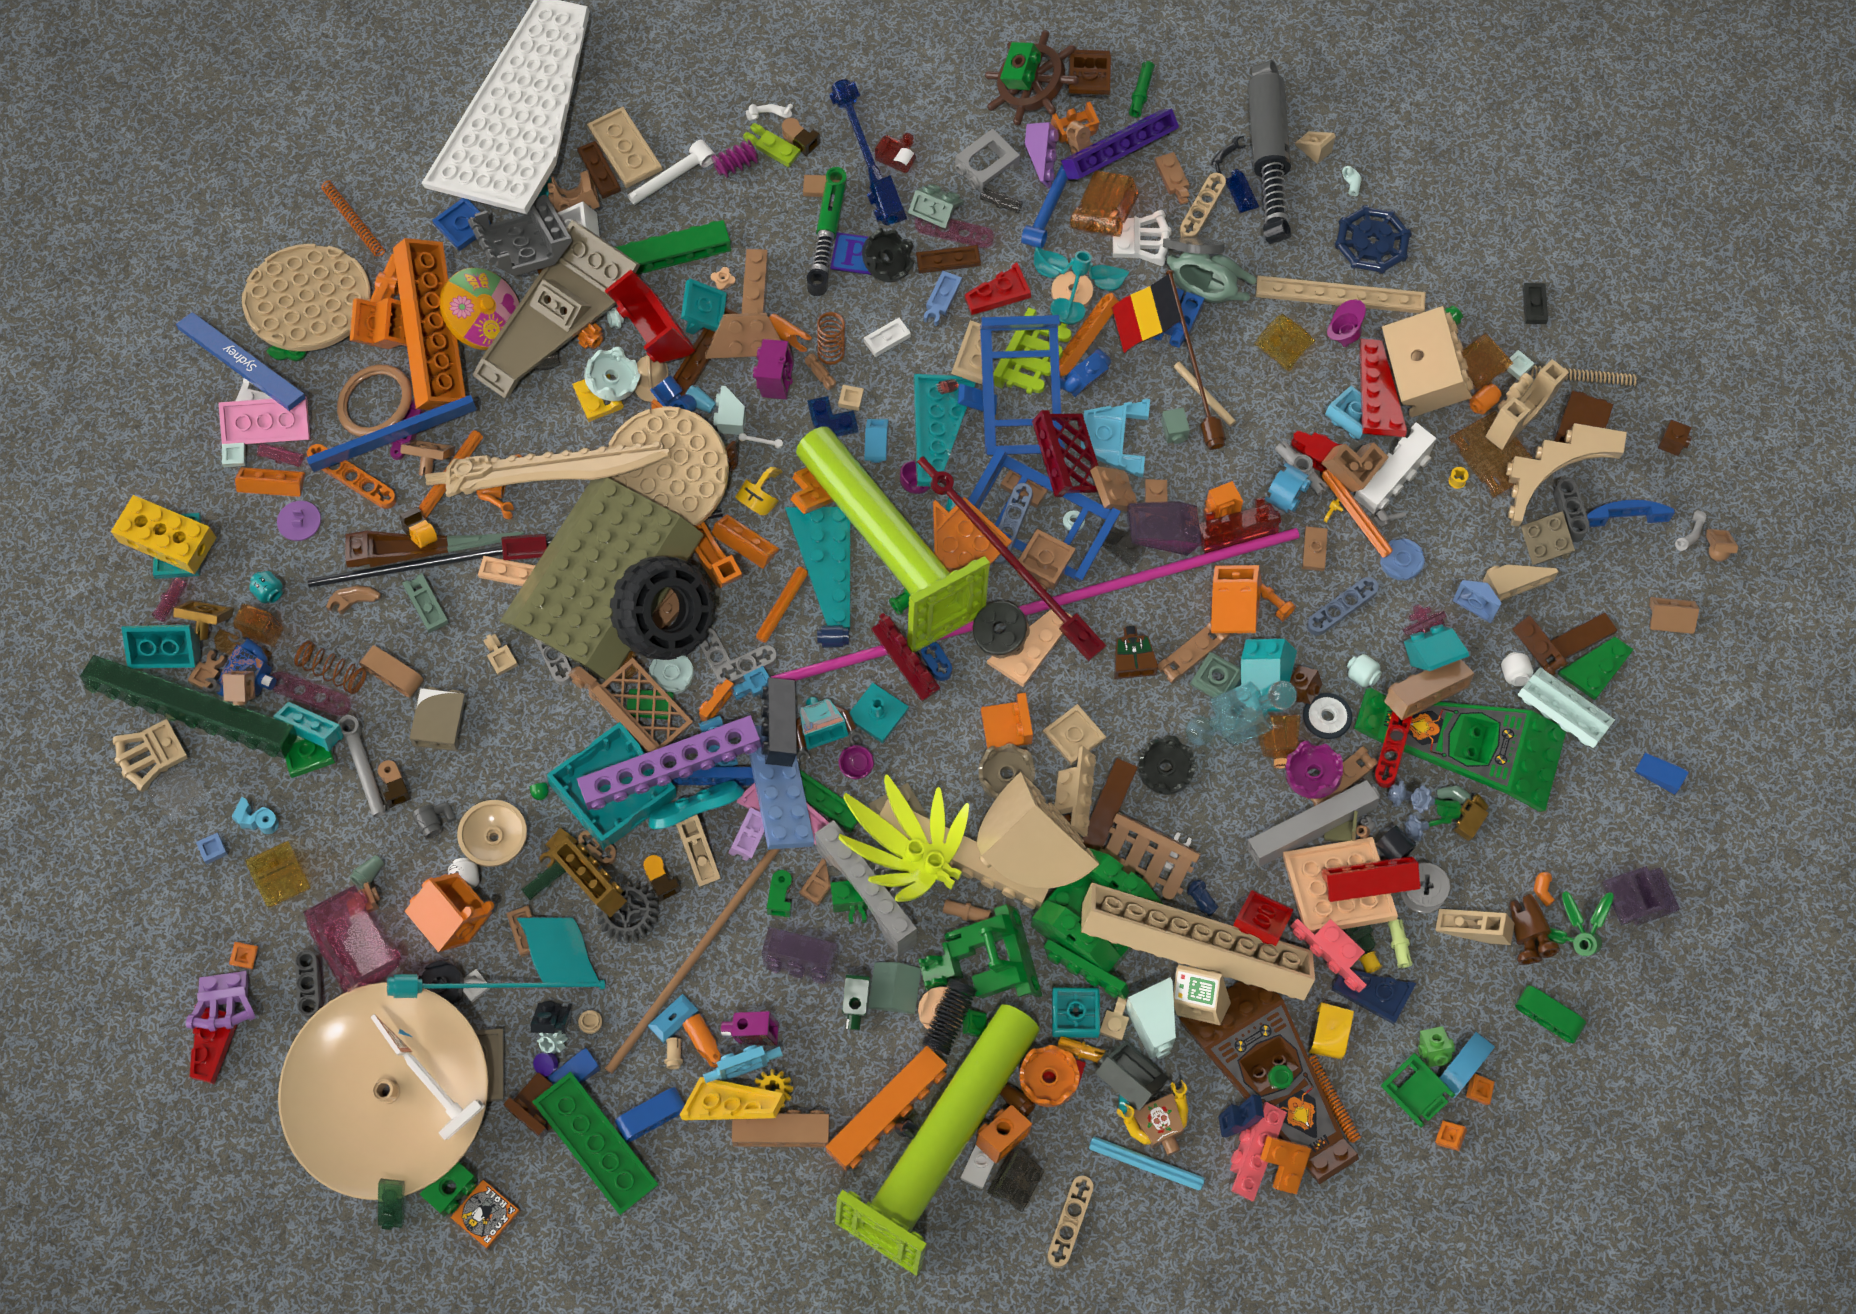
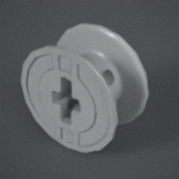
[1401,863,1450,913]

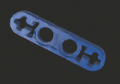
[671,767,755,786]

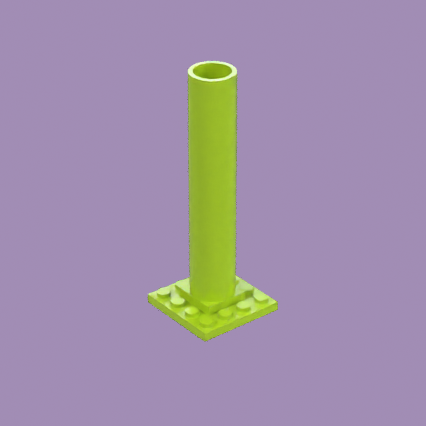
[796,427,990,653]
[835,1004,1040,1276]

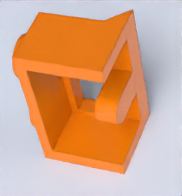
[1051,102,1100,144]
[1203,481,1243,525]

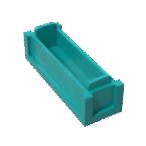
[273,702,344,752]

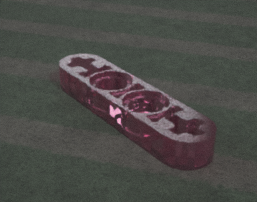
[915,217,994,248]
[271,671,351,716]

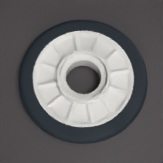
[1303,693,1352,739]

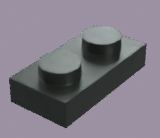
[1523,283,1548,324]

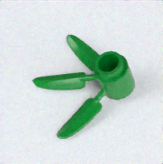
[1548,891,1614,956]

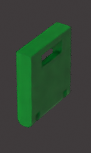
[1380,1052,1456,1128]

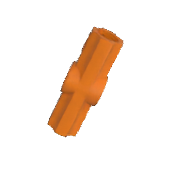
[370,254,399,302]

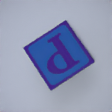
[830,232,872,275]

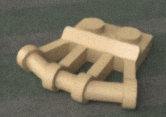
[113,719,188,792]

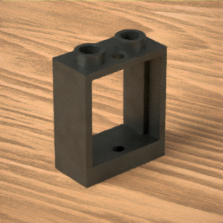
[1095,1041,1169,1111]

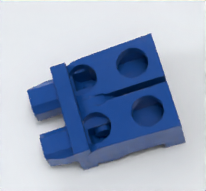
[1153,288,1204,348]

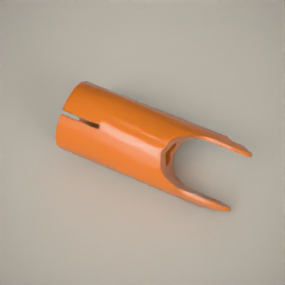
[769,313,812,352]
[682,1014,721,1068]

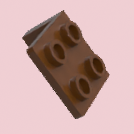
[503,1073,553,1140]

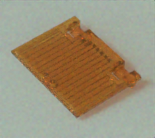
[1448,411,1533,498]

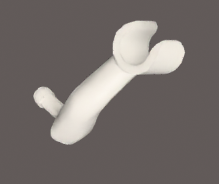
[746,104,793,120]

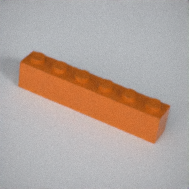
[825,1046,947,1171]

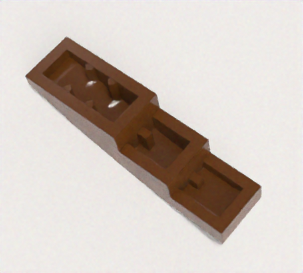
[1082,758,1138,851]

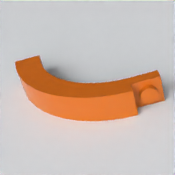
[694,522,742,588]

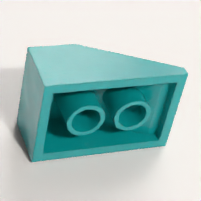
[1241,639,1297,712]

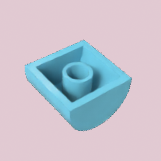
[1325,386,1368,441]

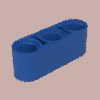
[615,1087,685,1143]

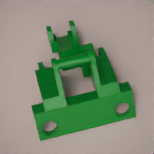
[918,904,1043,999]

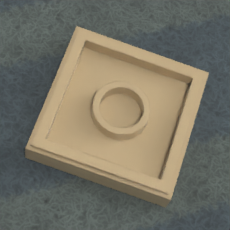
[1043,704,1106,766]

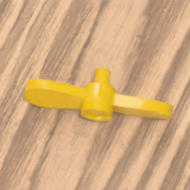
[1324,498,1344,523]

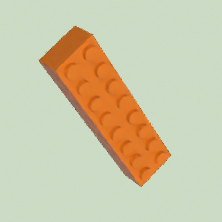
[393,238,466,410]

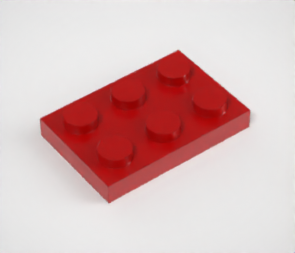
[1233,890,1293,946]

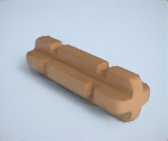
[805,354,836,390]

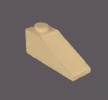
[1483,565,1558,601]
[676,814,721,887]
[1435,909,1515,945]

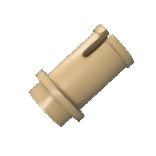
[664,1038,683,1070]

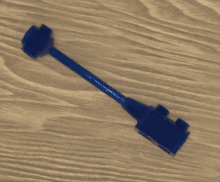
[829,79,907,226]

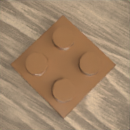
[1090,466,1139,512]

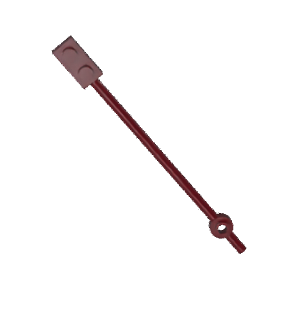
[917,456,1106,662]

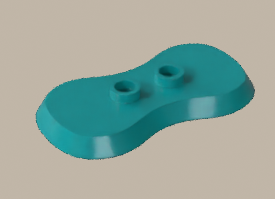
[648,781,744,830]

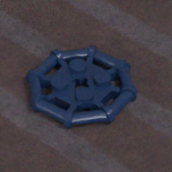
[1334,205,1412,274]

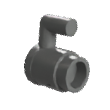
[412,802,456,839]

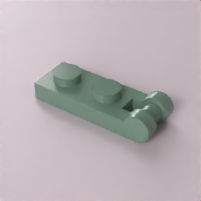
[402,573,449,633]

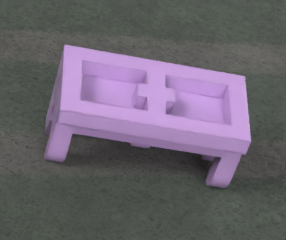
[728,807,764,861]

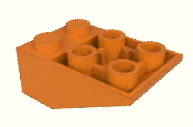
[1211,565,1262,633]

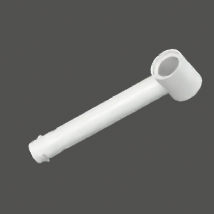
[628,140,716,205]

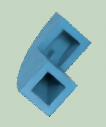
[1440,1032,1495,1098]

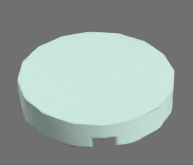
[649,656,694,694]

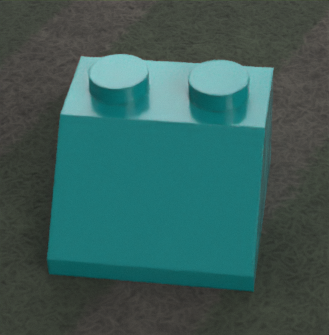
[1404,624,1470,671]

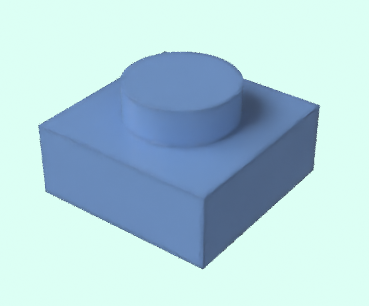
[196,832,228,865]

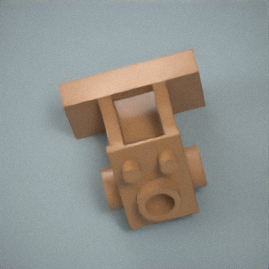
[548,170,600,213]

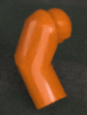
[1534,872,1556,907]

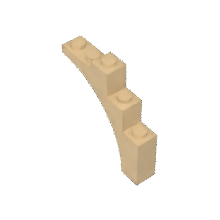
[1506,423,1627,527]

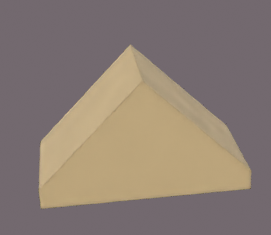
[1295,131,1336,164]

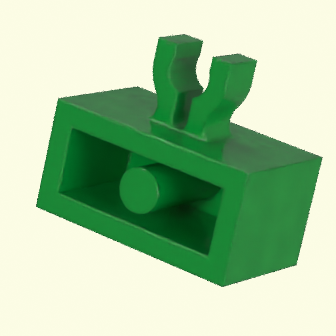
[831,881,869,925]

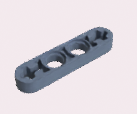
[994,483,1033,564]
[1307,577,1379,636]

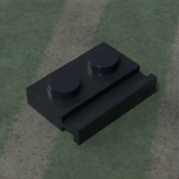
[530,1001,572,1034]

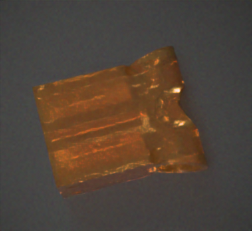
[1070,171,1139,237]

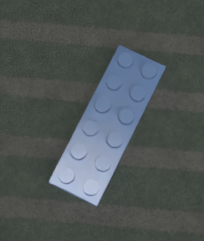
[749,726,814,850]

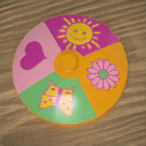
[440,268,519,350]

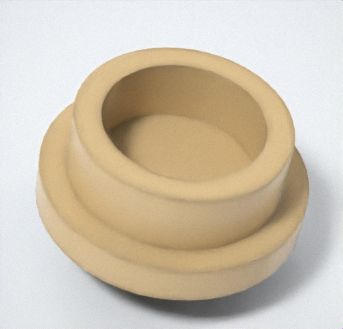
[578,1010,602,1034]

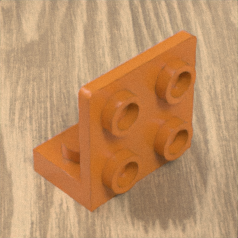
[981,693,1033,749]

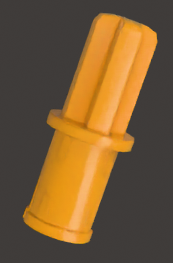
[1057,1037,1105,1063]

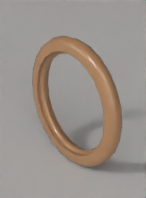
[337,364,412,437]

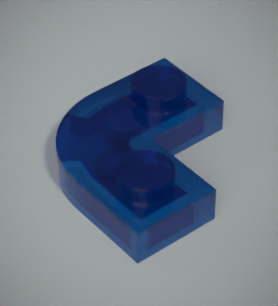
[807,396,858,437]

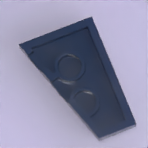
[1331,970,1416,1025]

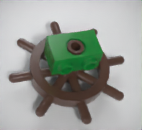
[985,30,1079,126]

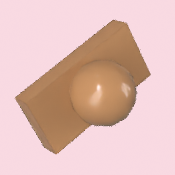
[1706,529,1738,562]

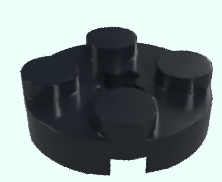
[418,961,464,1005]

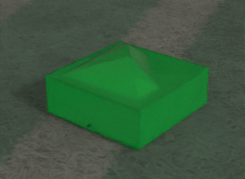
[963,1009,987,1037]

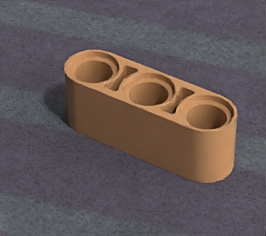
[359,645,424,698]

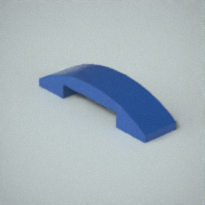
[1587,500,1675,527]

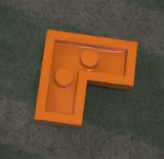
[790,468,834,515]
[1260,1136,1311,1195]

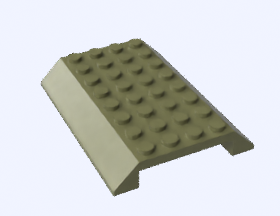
[500,477,704,681]

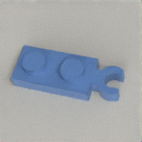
[924,271,962,326]

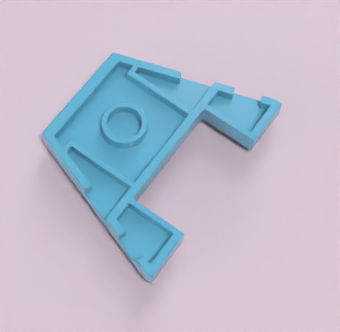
[1081,399,1150,478]

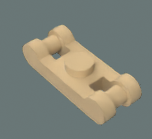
[1497,373,1534,410]

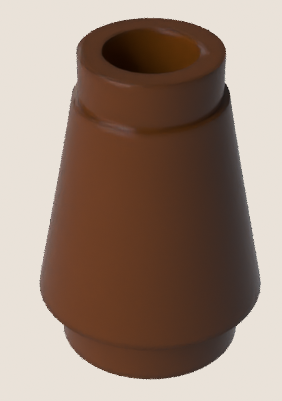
[1000,1084,1035,1117]

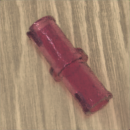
[257,443,304,467]
[151,578,186,622]

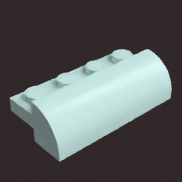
[1518,667,1615,748]

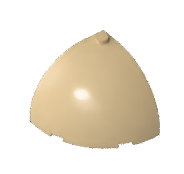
[977,772,1099,888]

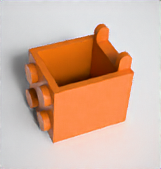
[405,873,494,952]

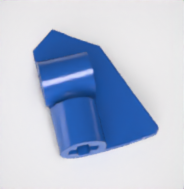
[650,375,697,412]

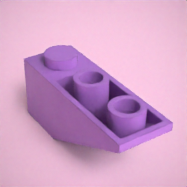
[1025,122,1059,188]

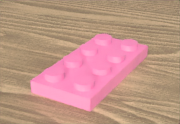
[218,396,310,445]

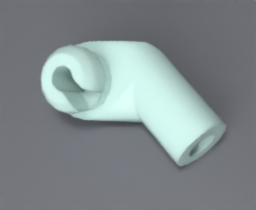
[1342,166,1362,196]

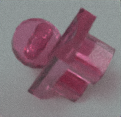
[1402,604,1447,636]

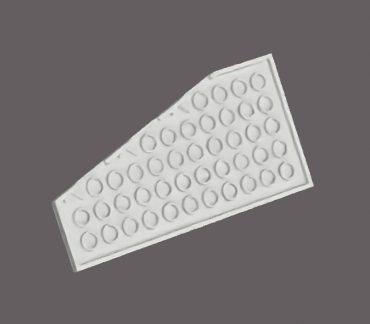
[422,0,590,214]

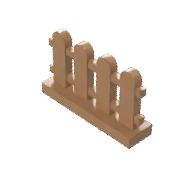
[1100,812,1202,899]

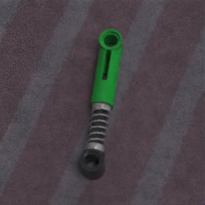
[807,167,846,296]

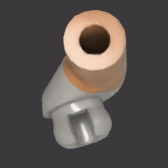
[1356,816,1375,839]

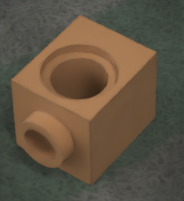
[223,671,255,705]

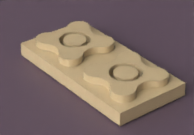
[587,107,663,188]

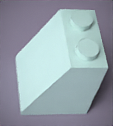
[1125,978,1176,1059]

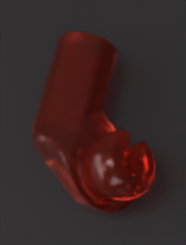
[882,133,914,151]

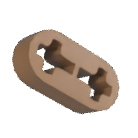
[578,830,617,866]

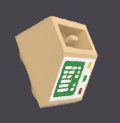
[1173,965,1231,1025]

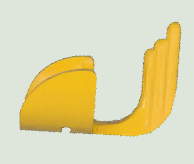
[735,467,783,515]

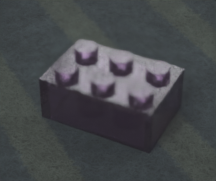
[761,927,839,984]

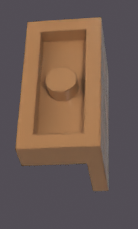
[1649,597,1699,634]

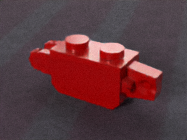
[1291,430,1342,473]

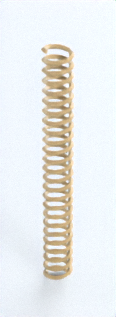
[1531,365,1637,387]

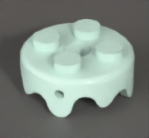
[584,347,640,401]

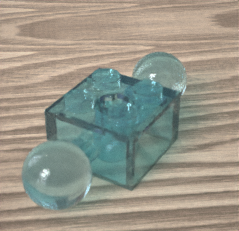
[1186,680,1297,747]

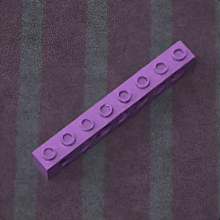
[577,715,761,810]

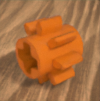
[577,323,603,349]

